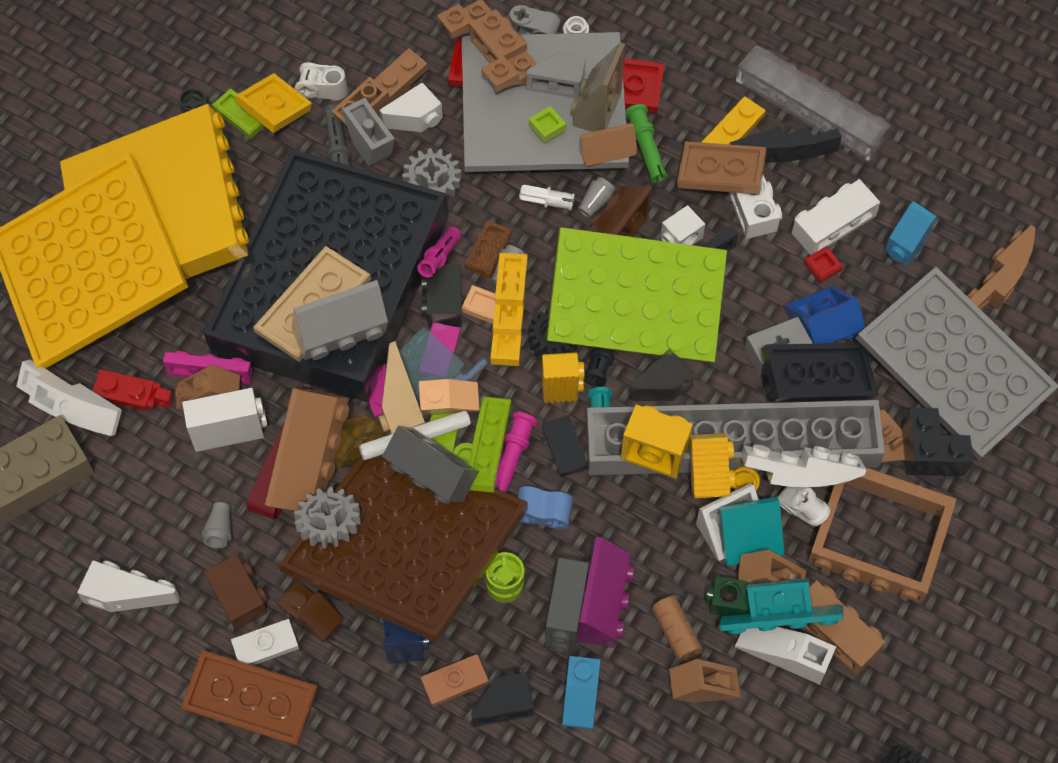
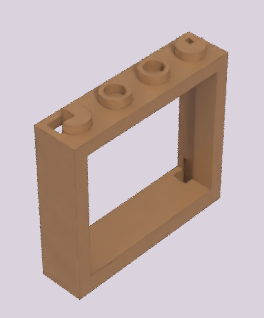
[807,467,957,603]

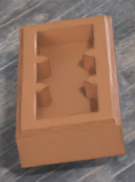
[420,654,489,707]

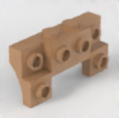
[437,0,537,93]

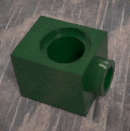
[705,576,752,616]

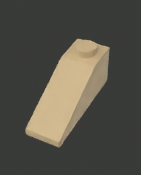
[378,341,425,435]

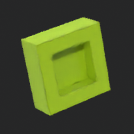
[528,106,567,143]

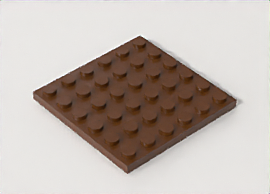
[279,438,528,643]

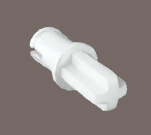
[519,185,575,211]

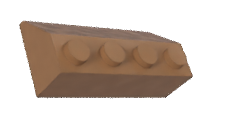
[265,388,349,511]

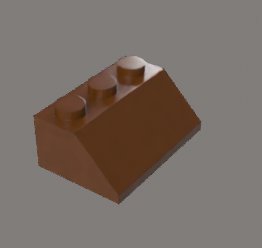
[589,185,652,237]

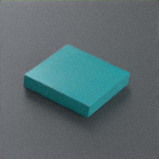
[719,497,784,566]

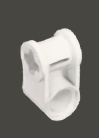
[295,62,348,100]
[777,486,830,526]

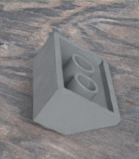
[292,280,388,360]

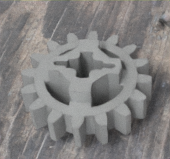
[402,148,462,197]
[294,487,361,548]

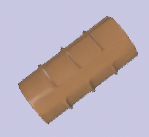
[652,596,703,662]

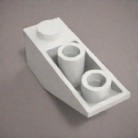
[77,561,180,612]
[735,627,836,685]

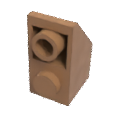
[175,365,240,410]

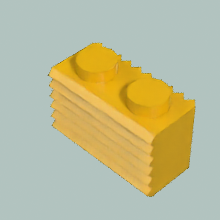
[542,353,584,404]
[689,433,735,498]

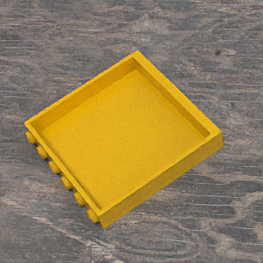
[60,104,249,279]

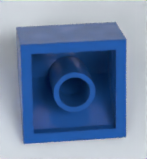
[784,285,865,344]

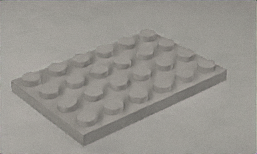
[856,267,1058,461]

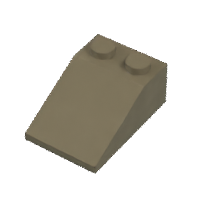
[570,42,625,132]

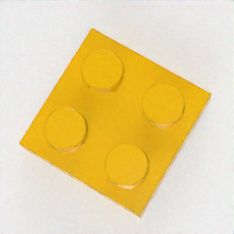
[235,73,312,133]

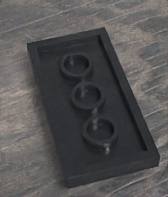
[761,343,878,403]

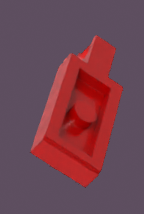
[92,369,174,411]

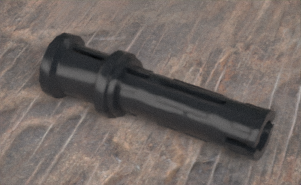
[583,348,614,387]

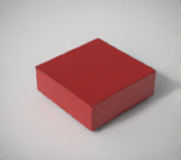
[803,246,843,284]

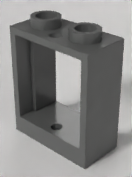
[545,558,589,653]

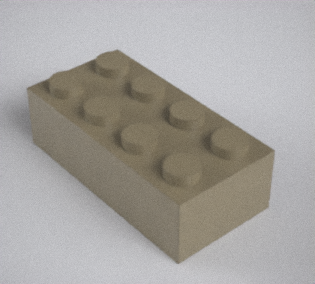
[0,415,94,526]

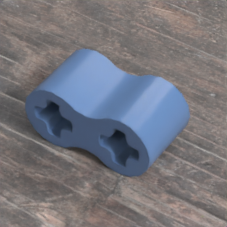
[517,486,574,529]

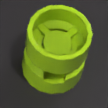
[485,552,525,603]

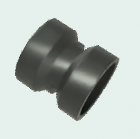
[179,88,206,114]

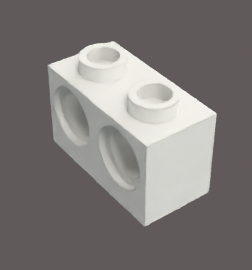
[729,175,782,239]

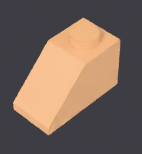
[419,379,480,415]

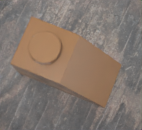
[738,550,806,584]
[669,659,741,703]

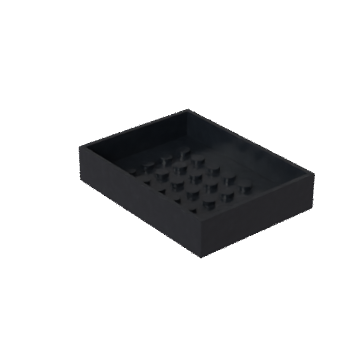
[204,149,449,403]

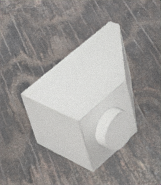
[379,83,443,132]

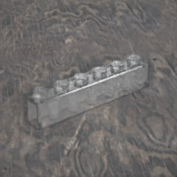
[736,45,890,161]

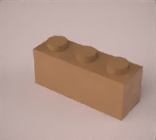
[803,580,885,676]

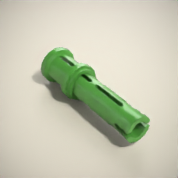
[625,104,668,183]

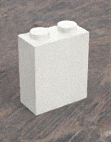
[182,388,268,452]

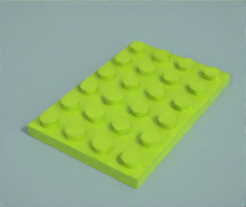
[546,227,727,363]

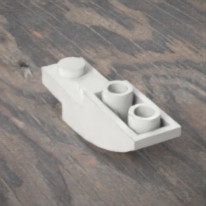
[16,359,122,436]
[741,444,866,487]

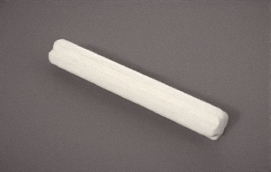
[359,411,471,460]

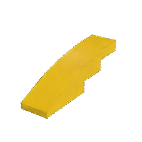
[491,253,528,366]

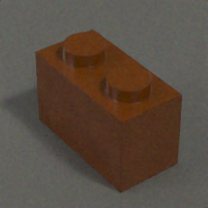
[204,555,268,631]

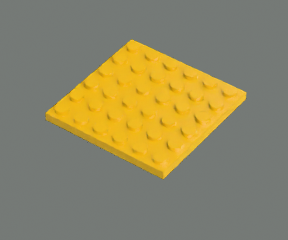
[0,153,188,369]

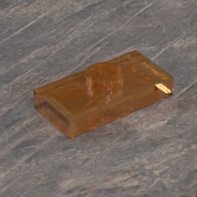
[465,220,512,278]

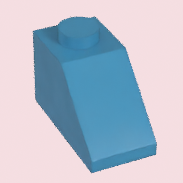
[885,201,936,266]
[562,656,600,730]

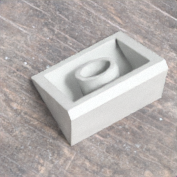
[696,483,759,561]

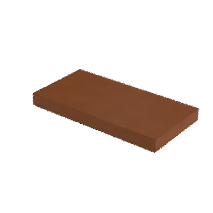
[181,650,318,746]

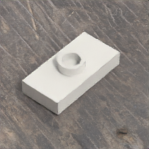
[231,619,299,666]

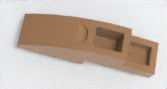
[331,48,428,126]
[967,225,1035,310]

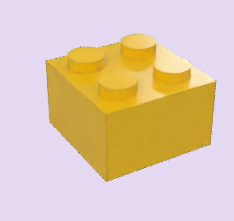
[621,404,693,479]

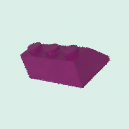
[578,536,635,648]

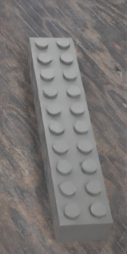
[586,400,885,475]

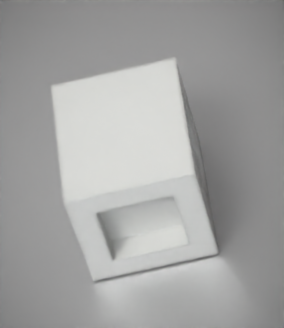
[660,205,705,245]

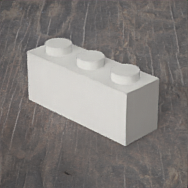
[792,179,880,255]

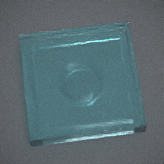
[385,326,466,401]

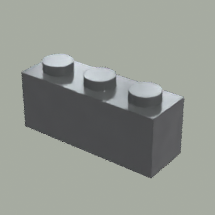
[382,426,479,504]

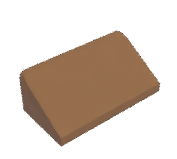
[580,123,637,166]

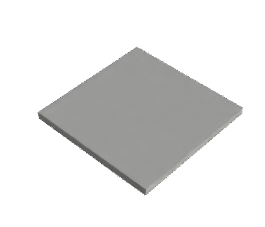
[462,32,629,172]

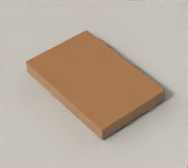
[677,141,766,194]

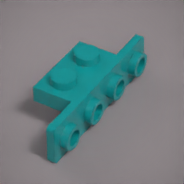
[719,578,844,634]

